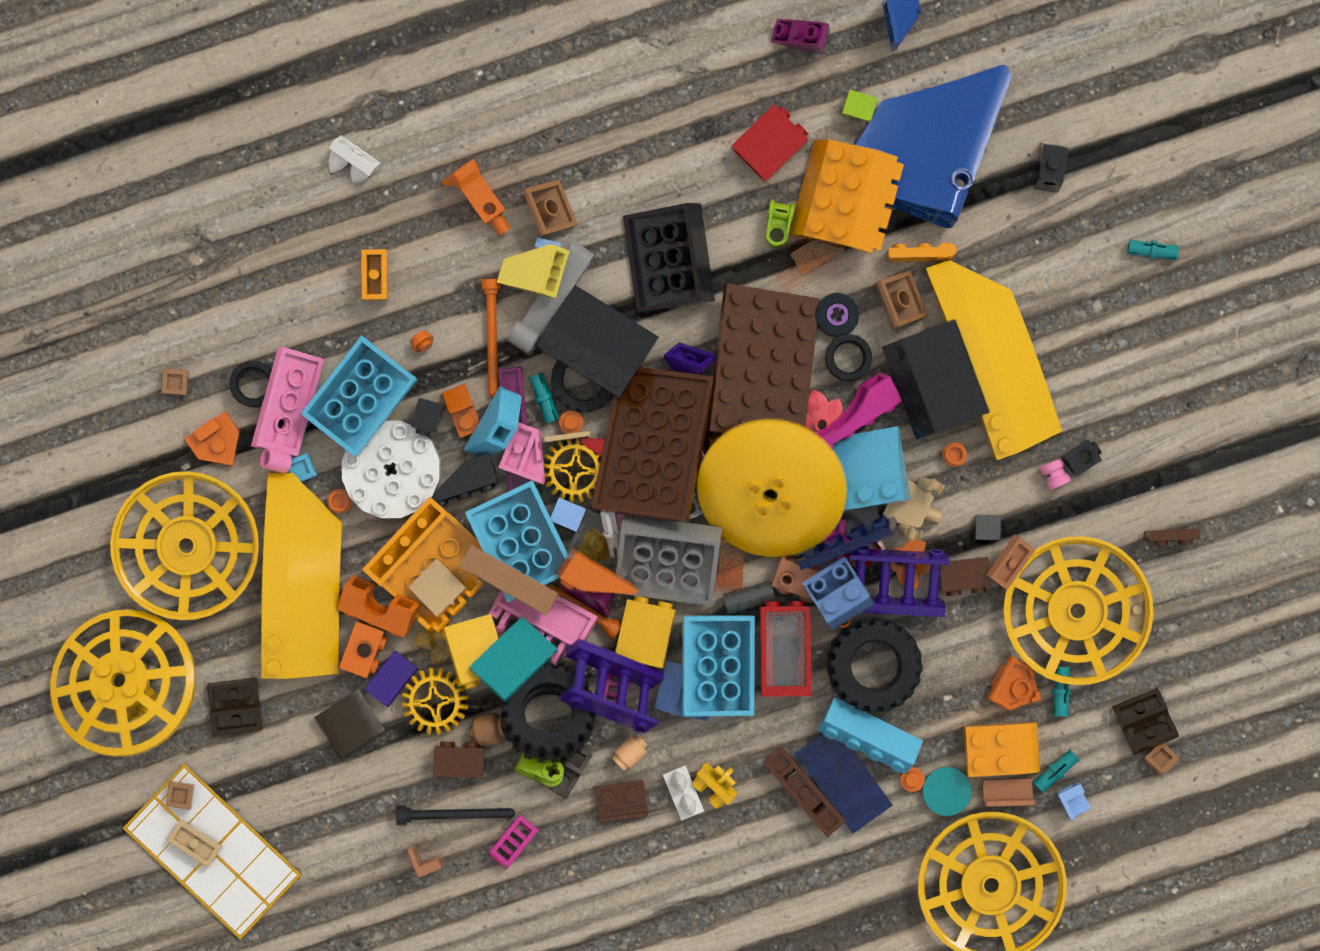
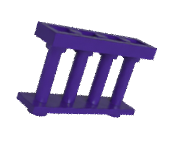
[849,545,949,617]
[560,639,664,733]

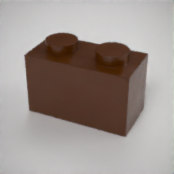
[939,557,992,596]
[433,741,485,778]

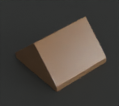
[523,179,578,239]
[874,270,928,330]

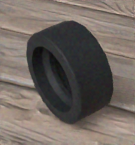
[825,334,873,381]
[229,361,272,407]

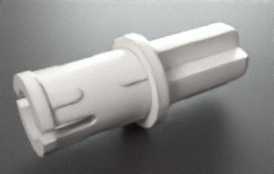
[600,511,621,557]

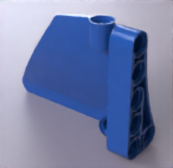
[853,65,1012,228]

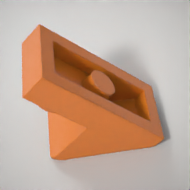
[442,384,480,438]

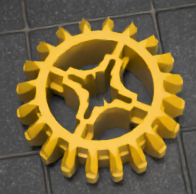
[544,438,601,503]
[402,668,469,735]

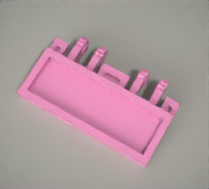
[488,590,598,666]

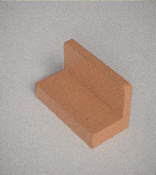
[986,534,1036,590]
[982,778,1035,807]
[407,843,445,878]

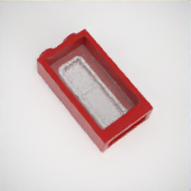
[760,601,812,697]

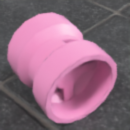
[1039,458,1072,490]

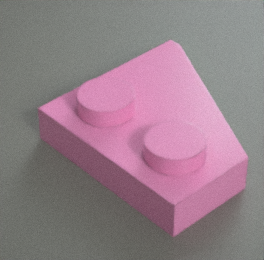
[499,422,545,485]

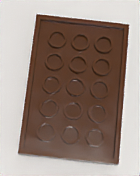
[707,283,820,434]
[591,367,715,523]

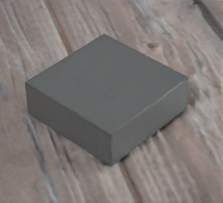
[975,515,1001,540]

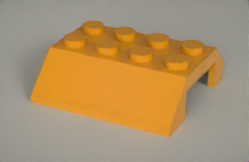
[788,139,904,254]
[362,497,484,633]

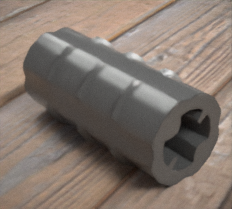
[722,581,776,615]

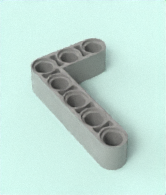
[507,241,595,356]

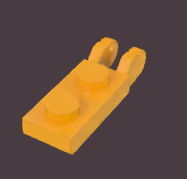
[886,242,958,262]

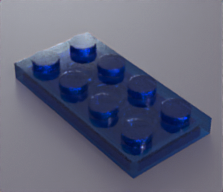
[797,515,898,570]
[795,733,893,834]

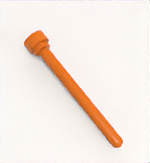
[481,279,501,397]
[544,582,622,640]

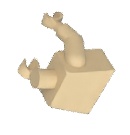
[880,477,945,542]

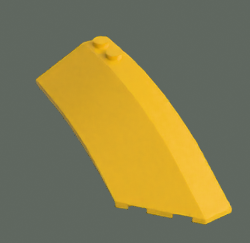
[925,260,1062,460]
[261,472,342,679]

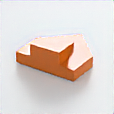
[185,411,240,466]
[987,655,1042,711]

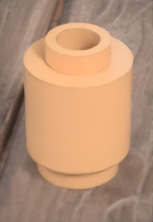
[612,735,648,771]

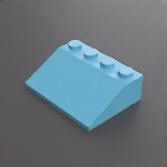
[301,335,418,458]
[832,426,911,511]
[465,480,568,602]
[682,615,755,716]

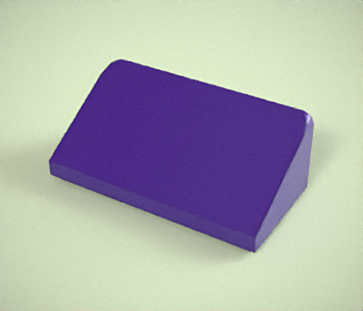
[365,651,419,707]

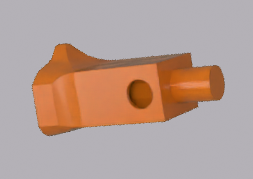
[441,158,511,236]

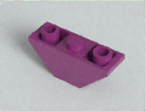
[771,19,830,54]

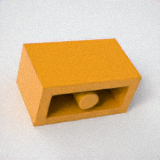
[361,249,389,301]

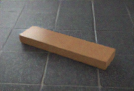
[459,545,559,615]

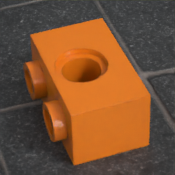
[339,621,388,678]

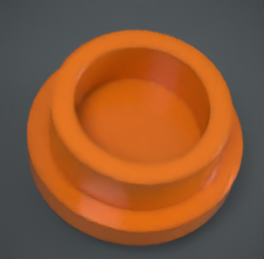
[410,330,434,353]
[559,410,584,434]
[942,442,967,467]
[327,489,352,514]
[900,767,925,792]

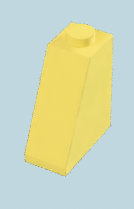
[497,244,570,298]

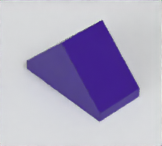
[664,342,716,375]

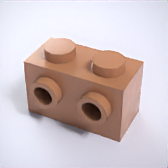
[772,556,825,603]

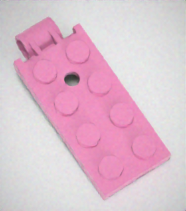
[251,346,324,473]

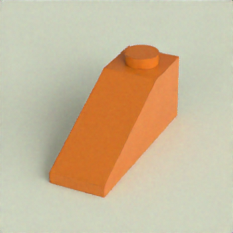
[557,548,639,595]

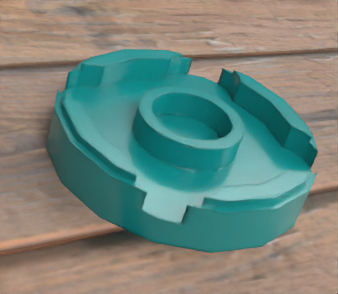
[922,766,972,816]

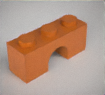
[337,575,420,638]

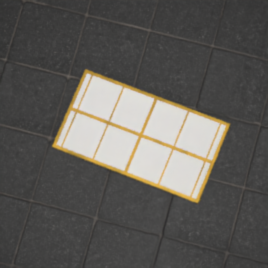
[123,763,302,940]

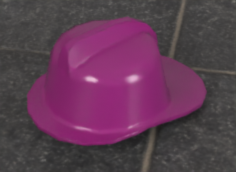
[559,583,615,618]

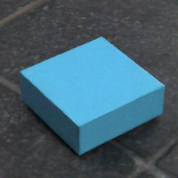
[289,453,318,482]

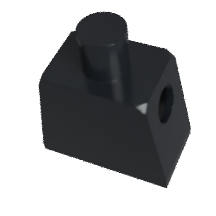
[1034,143,1068,193]

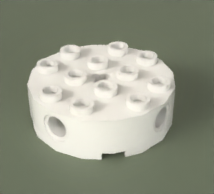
[342,421,441,518]

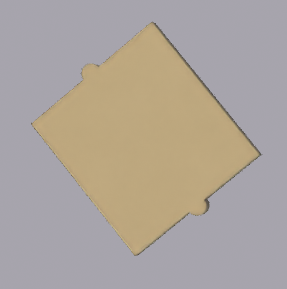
[543,431,591,443]
[408,558,467,617]

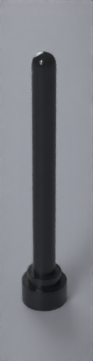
[396,805,515,825]

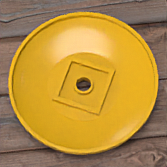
[697,419,847,557]

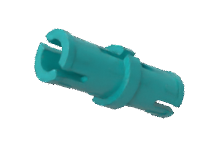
[1127,239,1179,261]
[528,372,560,424]
[1052,667,1071,717]
[1033,749,1080,793]

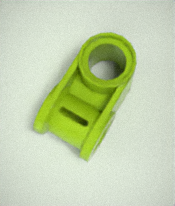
[765,199,795,249]
[515,753,564,787]

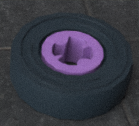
[816,293,859,337]

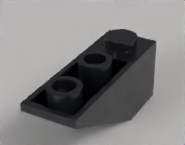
[431,454,500,507]

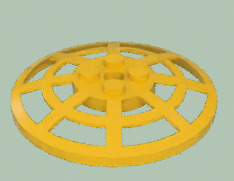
[110,471,260,620]
[1003,536,1154,685]
[50,609,196,757]
[918,812,1067,951]

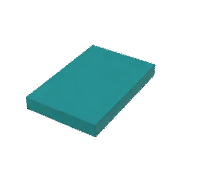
[469,617,558,702]

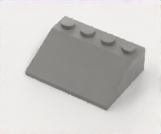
[616,514,722,606]

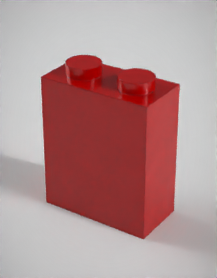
[731,104,809,183]

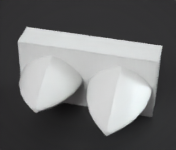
[329,135,381,183]
[663,765,704,821]

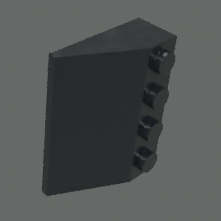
[623,203,715,313]
[535,285,659,400]
[882,319,990,440]

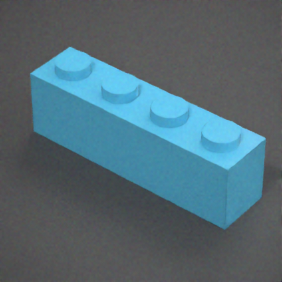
[818,697,923,774]

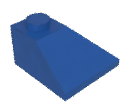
[882,0,921,51]

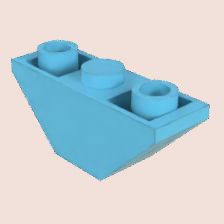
[464,386,522,457]

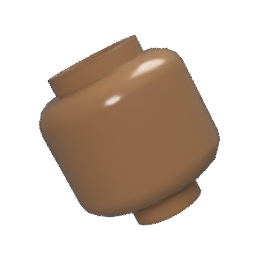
[469,713,505,747]

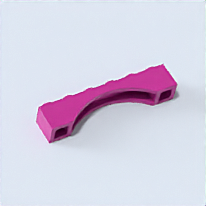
[815,372,902,448]

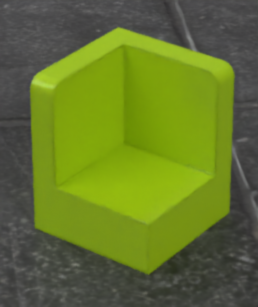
[841,90,878,122]

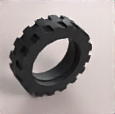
[551,361,613,413]

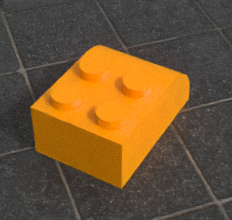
[963,721,1040,777]

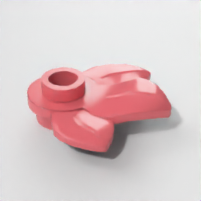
[805,390,843,433]

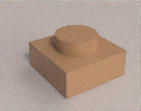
[161,369,189,395]
[1144,743,1180,777]
[166,781,195,809]

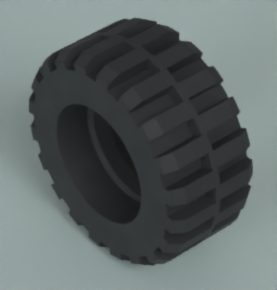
[827,617,923,713]
[501,663,596,763]

